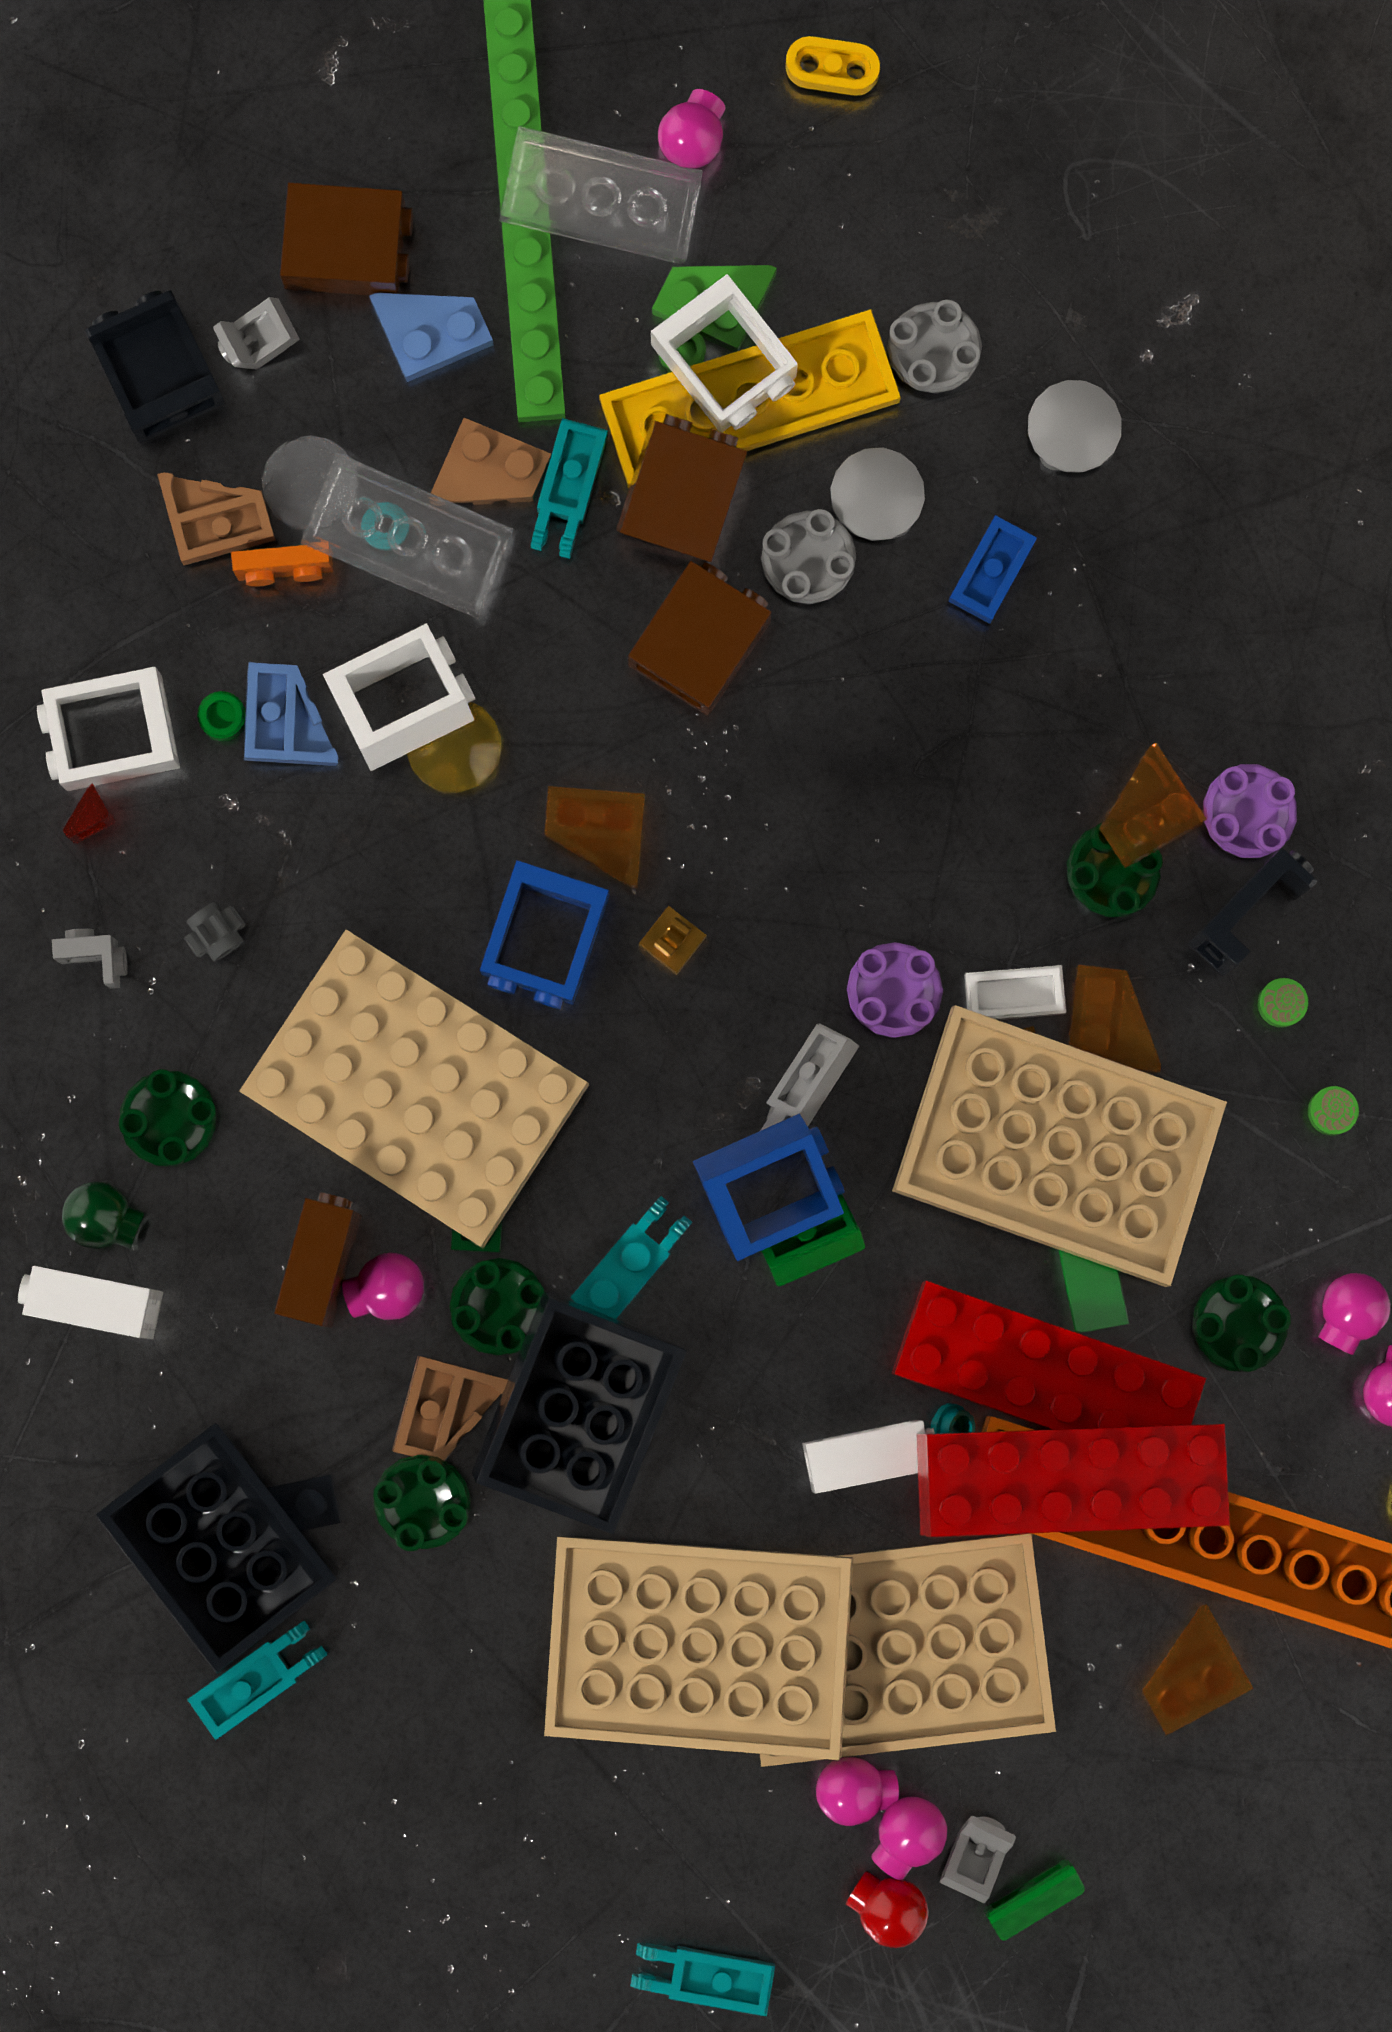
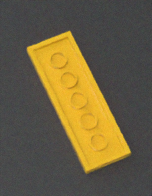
[599,309,901,489]

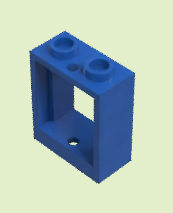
[480,860,610,1009]
[693,1113,845,1261]

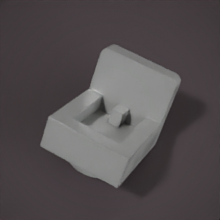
[213,297,300,369]
[52,929,127,989]
[939,1816,1016,1903]

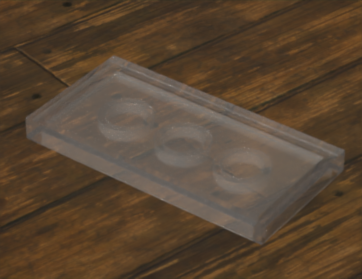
[499,126,703,265]
[300,453,514,619]

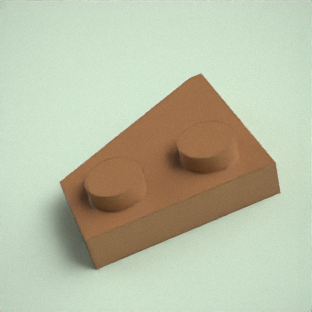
[428,418,552,507]
[157,472,276,566]
[392,1356,508,1460]

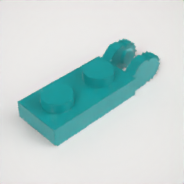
[531,418,609,559]
[570,1196,693,1319]
[187,1621,328,1740]
[630,1942,775,2016]

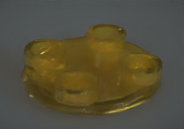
[407,702,501,794]

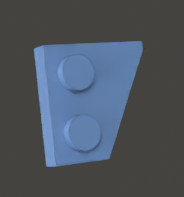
[369,293,494,382]
[244,662,338,766]

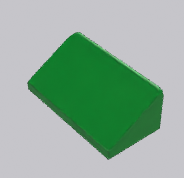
[761,1194,865,1286]
[1059,1250,1129,1333]
[984,1859,1085,1941]

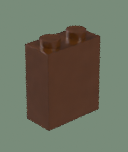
[280,182,413,295]
[616,414,747,562]
[628,561,772,717]
[274,1192,362,1328]

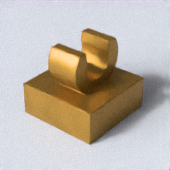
[639,906,707,975]

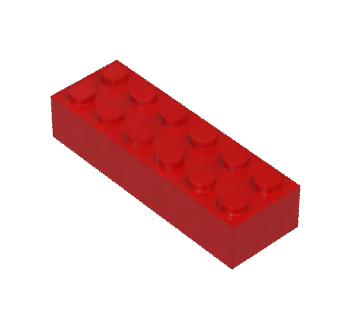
[891,1281,1207,1430]
[916,1424,1230,1537]

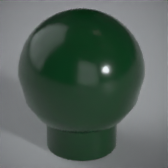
[62,1182,144,1249]

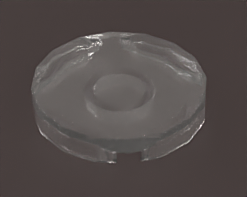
[262,435,358,532]

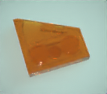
[1142,1604,1254,1736]

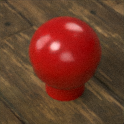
[846,1871,929,1948]

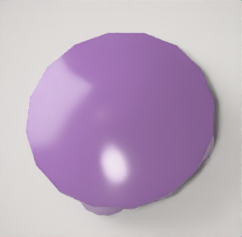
[1203,764,1297,858]
[847,942,943,1038]

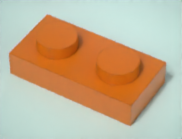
[231,543,333,586]

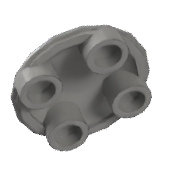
[887,299,982,393]
[1028,380,1122,473]
[830,447,925,541]
[761,509,856,604]

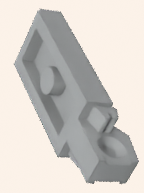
[760,1023,859,1131]

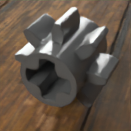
[184,902,246,962]

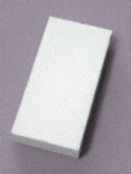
[964,965,1066,1020]

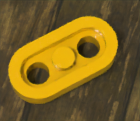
[786,36,880,96]

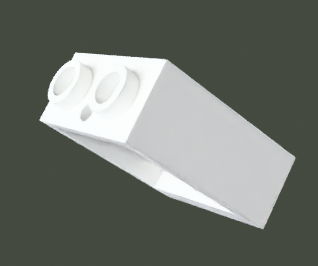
[651,274,798,432]
[323,623,475,771]
[37,667,180,791]
[18,1266,163,1339]
[802,1420,935,1494]

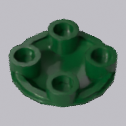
[1067,821,1163,917]
[119,1069,216,1166]
[449,1258,544,1355]
[1193,1274,1291,1372]
[373,1455,471,1551]

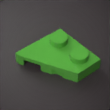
[652,265,777,352]

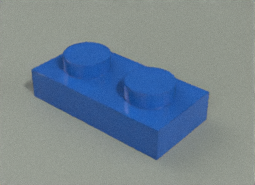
[948,515,1037,624]

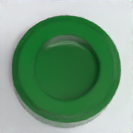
[197,691,246,741]

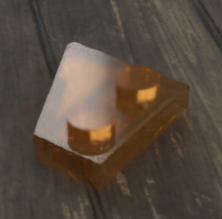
[1099,743,1207,868]
[544,786,645,888]
[1068,965,1161,1073]

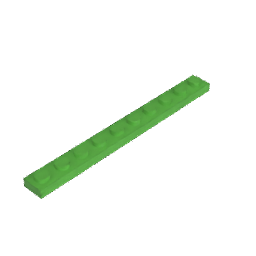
[483,0,566,423]

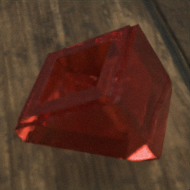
[63,783,116,844]

